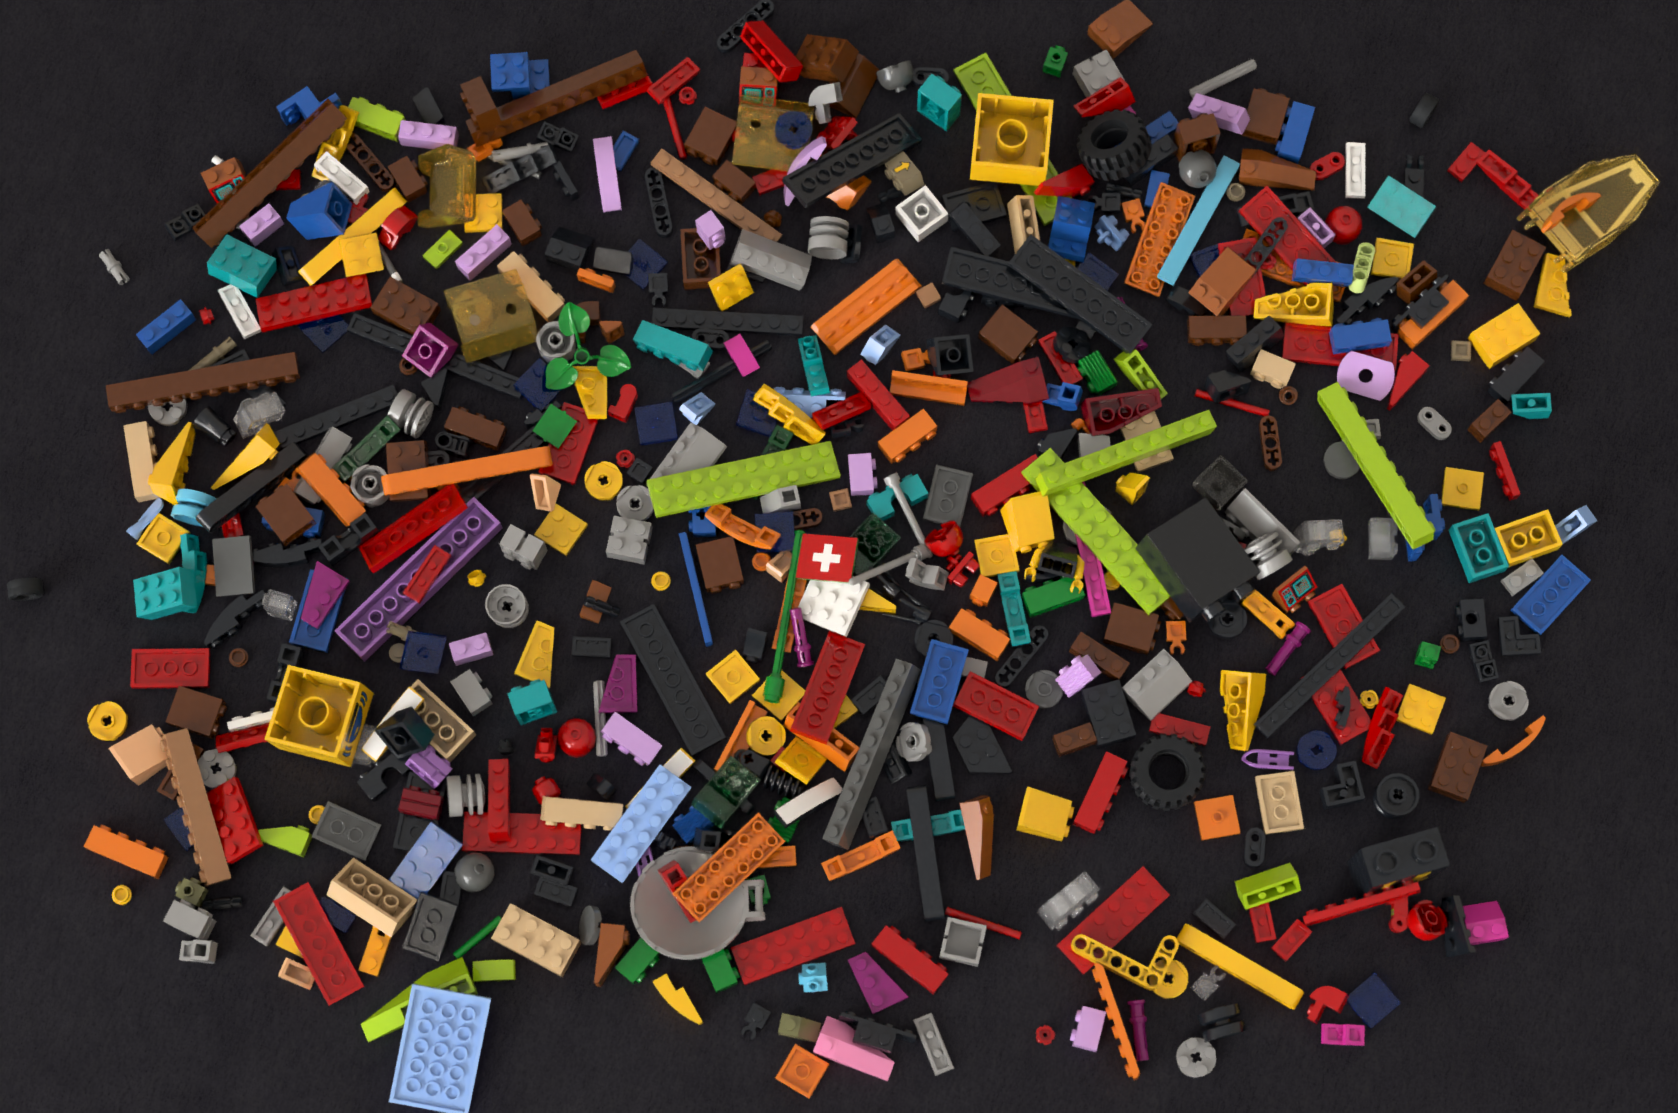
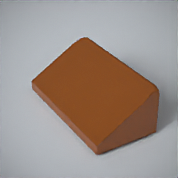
[599,321,625,344]
[580,580,612,624]

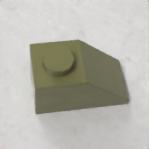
[778,1013,821,1043]

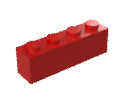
[740,21,803,82]
[847,359,910,431]
[971,454,1038,517]
[1073,751,1129,834]
[488,759,510,841]
[871,925,948,995]

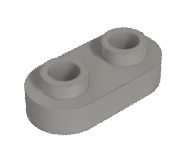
[1417,407,1452,440]

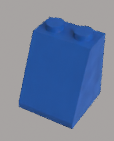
[286,182,352,240]

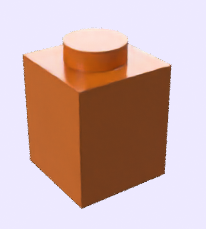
[970,574,997,607]

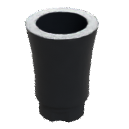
[193,406,237,447]

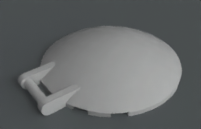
[630,846,765,960]

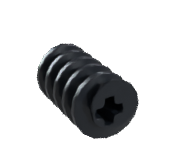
[763,764,806,799]

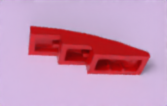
[1476,150,1545,215]
[1362,687,1403,769]

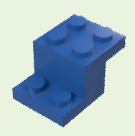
[490,52,550,99]
[276,86,342,126]
[1048,196,1095,262]
[1405,494,1445,562]

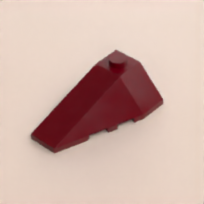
[967,357,1049,404]
[1080,388,1162,436]

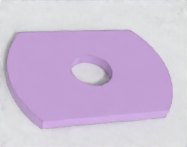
[1337,351,1395,401]

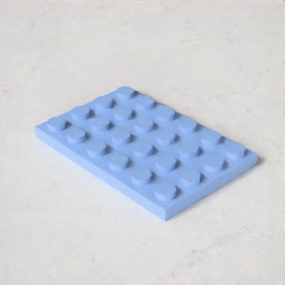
[389,984,491,1113]

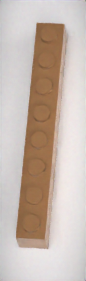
[160,728,231,887]

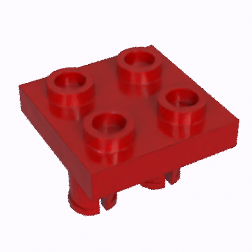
[817,116,858,150]

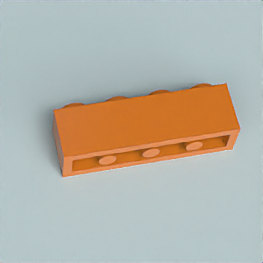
[1397,280,1469,350]
[295,453,366,526]
[783,702,859,772]
[84,824,168,879]

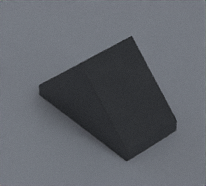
[421,369,449,410]

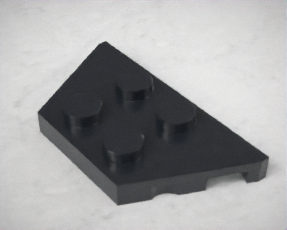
[952,715,1012,774]

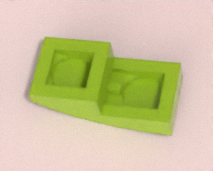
[473,960,515,982]

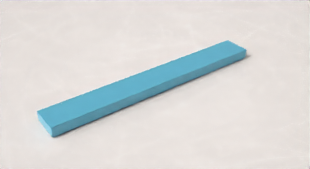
[1157,156,1240,286]

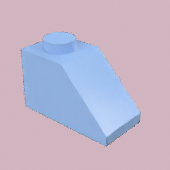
[861,324,900,365]
[1555,505,1597,544]

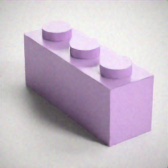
[1188,93,1250,135]
[398,120,459,152]
[455,225,512,281]
[600,712,662,766]

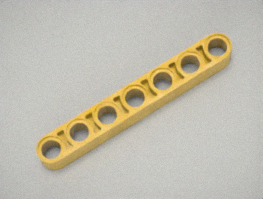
[298,187,407,286]
[1177,924,1304,1010]

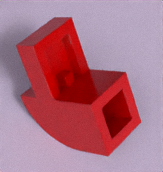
[378,205,419,250]
[1307,986,1349,1024]

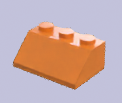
[811,151,872,210]

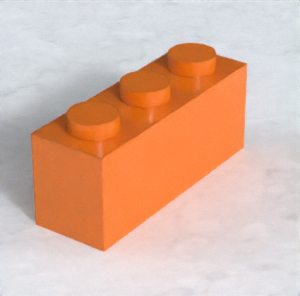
[878,408,937,464]
[949,608,1010,661]

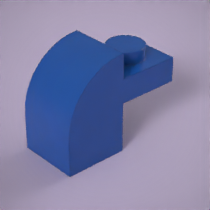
[1043,382,1083,411]

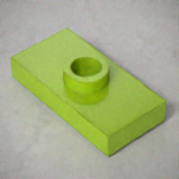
[423,230,463,270]

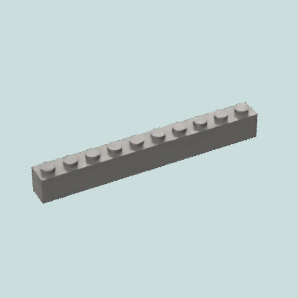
[822,659,921,850]

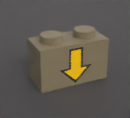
[884,151,924,196]

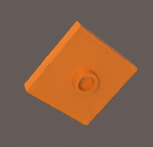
[1194,795,1241,841]
[775,1044,830,1099]

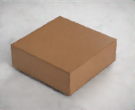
[916,283,941,308]
[829,488,852,512]

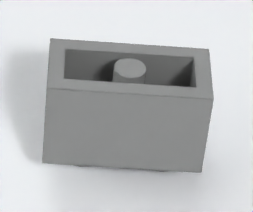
[450,669,493,717]

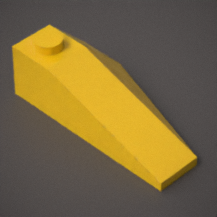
[1254,283,1334,326]
[148,422,196,505]
[211,423,280,490]
[1220,670,1266,751]

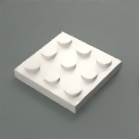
[798,580,870,637]

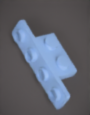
[774,387,846,418]

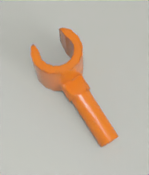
[1071,418,1090,434]

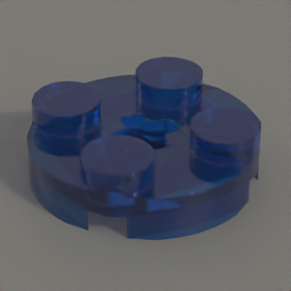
[775,111,812,149]
[1297,730,1337,770]

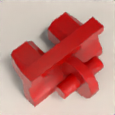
[222,513,244,538]
[946,551,980,588]
[535,728,558,763]

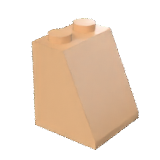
[109,724,168,786]

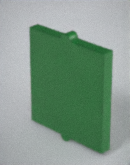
[533,404,577,449]

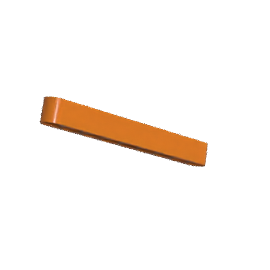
[381,446,553,496]

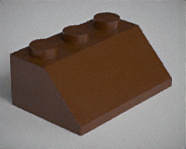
[829,53,879,119]

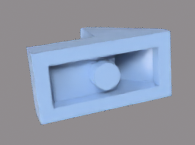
[679,392,715,425]

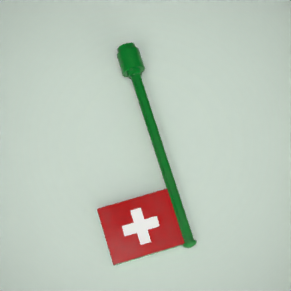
[763,530,859,703]

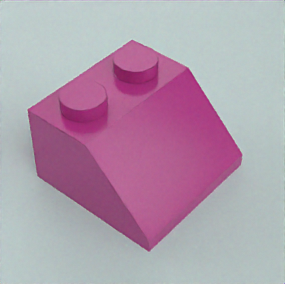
[1463,901,1509,945]

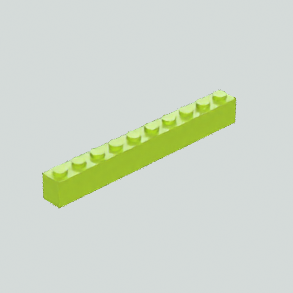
[1317,382,1435,550]
[1035,410,1217,497]

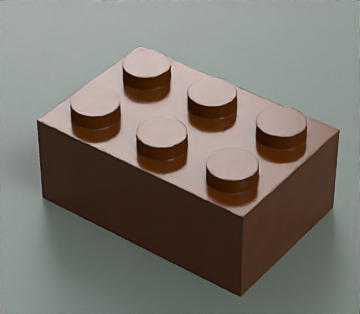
[795,34,859,83]
[1173,113,1221,162]
[680,228,721,290]
[1483,230,1546,301]
[370,277,441,336]
[386,440,431,502]
[1427,732,1487,803]

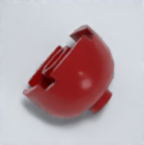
[1324,206,1362,244]
[924,520,963,557]
[557,718,596,758]
[1407,900,1447,941]

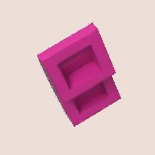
[723,334,760,377]
[1321,1023,1365,1046]

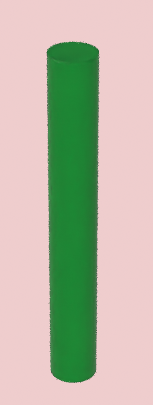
[453,915,501,959]

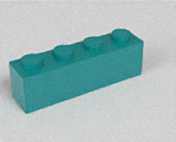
[633,320,713,371]

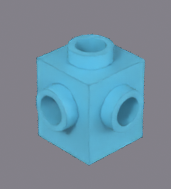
[799,963,828,993]

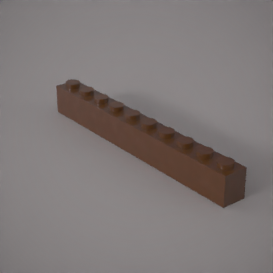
[465,50,648,147]
[192,99,347,248]
[105,352,301,413]

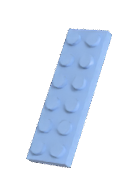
[591,764,691,883]

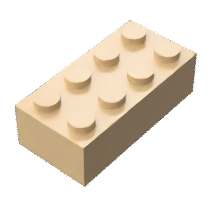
[391,679,476,763]
[327,858,418,937]
[491,903,581,977]

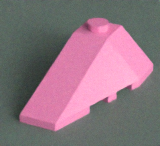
[813,1016,895,1081]

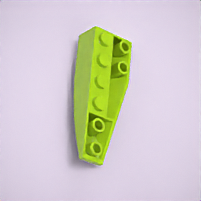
[361,957,478,1042]

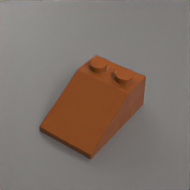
[1087,0,1153,59]
[1188,247,1257,316]
[594,923,630,987]

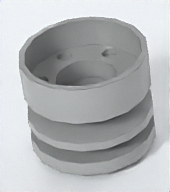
[808,216,849,260]
[388,389,434,438]
[1244,531,1293,580]
[485,584,529,628]
[446,773,485,817]

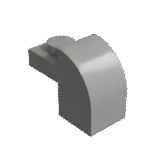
[809,82,843,124]
[905,558,949,591]
[179,940,218,964]

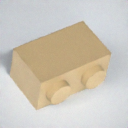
[1250,349,1296,389]

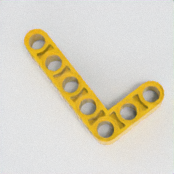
[1071,934,1179,991]

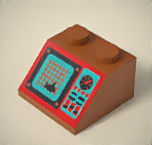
[739,66,779,112]
[201,157,247,203]
[1271,566,1317,615]

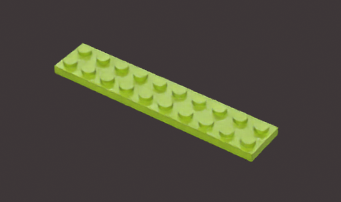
[953,53,1073,226]
[647,441,841,518]
[1021,448,1170,615]

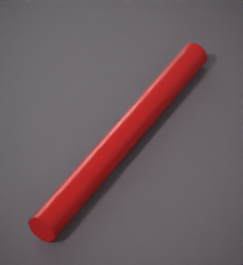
[663,97,687,160]
[1195,389,1270,416]
[945,907,1022,939]

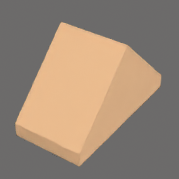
[530,473,561,512]
[766,548,792,583]
[278,958,315,990]

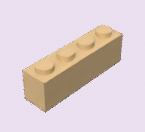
[1007,195,1040,254]
[497,251,565,323]
[123,421,161,502]
[540,796,623,831]

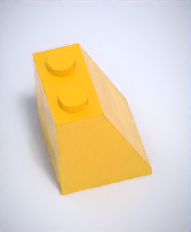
[1000,491,1055,553]
[1016,787,1074,842]

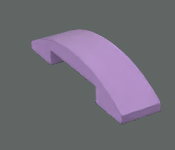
[593,136,622,212]
[783,136,827,206]

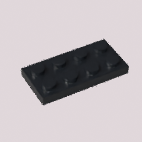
[393,772,447,852]

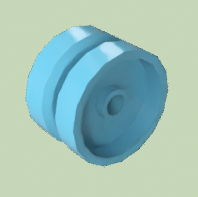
[171,489,217,527]

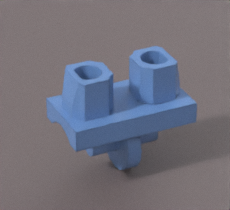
[1095,215,1129,251]

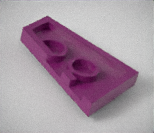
[301,561,350,630]
[598,655,637,713]
[848,952,909,1014]

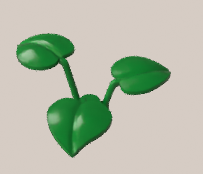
[546,302,631,390]

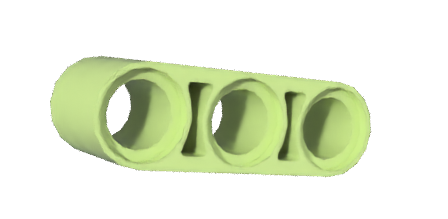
[1348,242,1375,293]

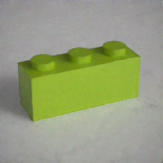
[348,97,406,142]
[1235,863,1301,910]

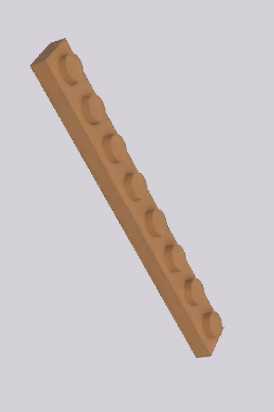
[651,149,782,242]

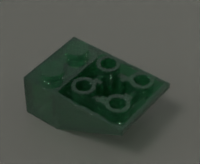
[849,512,901,577]
[691,756,761,829]

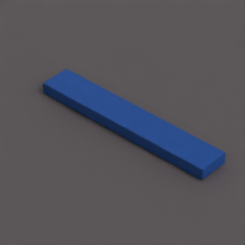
[679,532,713,647]

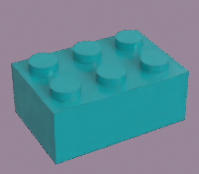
[917,73,962,132]
[1368,175,1436,239]
[207,234,277,298]
[1448,513,1509,583]
[133,567,197,620]
[507,679,557,725]

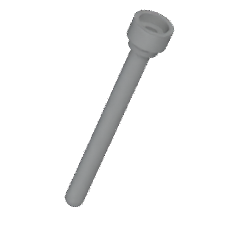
[884,472,933,558]
[849,544,928,585]

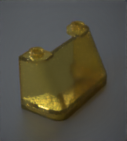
[418,144,476,228]

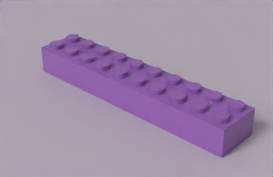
[335,497,503,662]

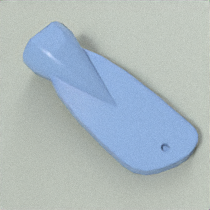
[126,498,164,540]

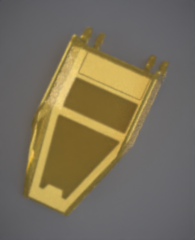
[1517,154,1660,273]

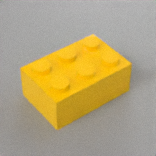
[1468,303,1540,369]
[1494,509,1563,567]

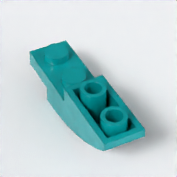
[798,335,830,397]
[180,533,207,613]

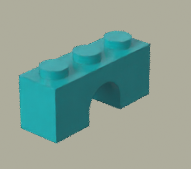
[867,474,928,524]

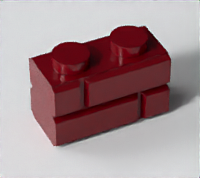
[398,785,444,821]

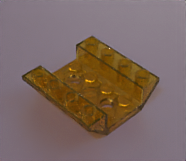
[732,94,814,171]
[443,269,537,363]

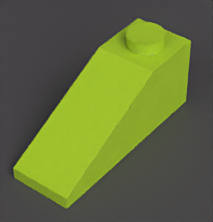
[1114,349,1168,399]
[258,825,312,857]

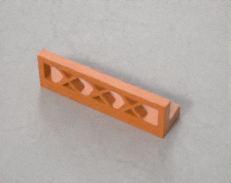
[890,370,968,406]
[714,700,768,781]

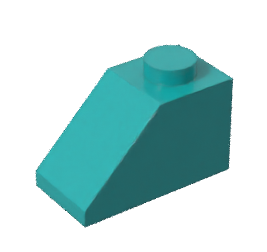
[1511,393,1552,419]

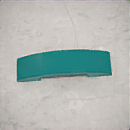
[997,571,1031,646]
[891,810,965,841]

